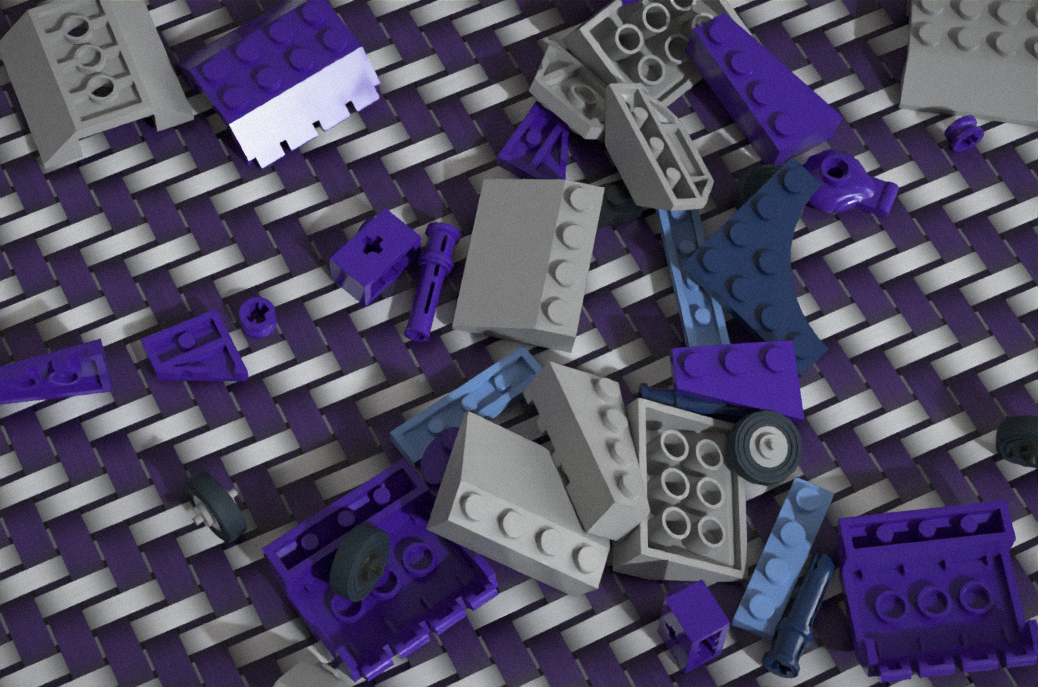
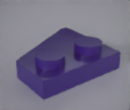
[140,308,249,381]

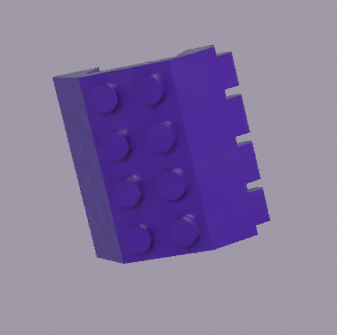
[175,0,381,170]
[261,457,499,682]
[837,500,1038,683]

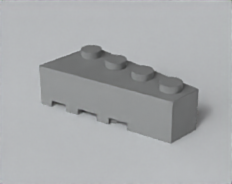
[523,361,651,542]

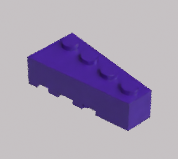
[685,12,843,166]

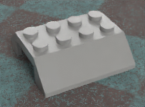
[899,0,1038,127]

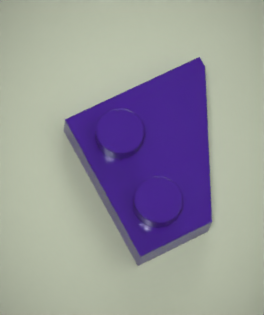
[496,101,569,180]

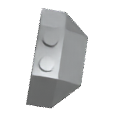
[605,83,714,211]

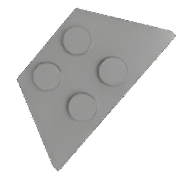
[529,40,608,140]

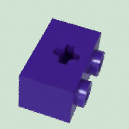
[329,208,421,307]
[657,579,730,674]

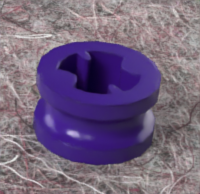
[944,115,984,152]
[239,297,277,338]

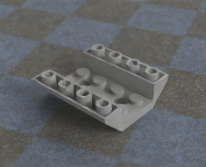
[0,0,194,169]

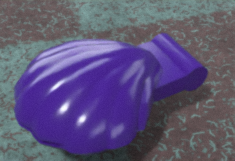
[802,149,899,218]

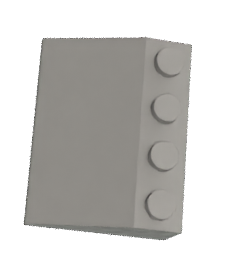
[562,0,753,107]
[452,179,605,353]
[613,398,749,583]
[426,411,610,597]

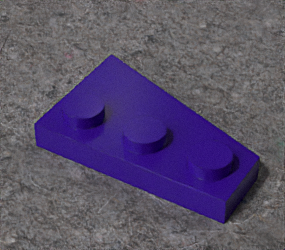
[0,338,112,405]
[669,340,804,424]

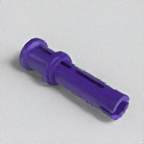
[404,222,461,343]

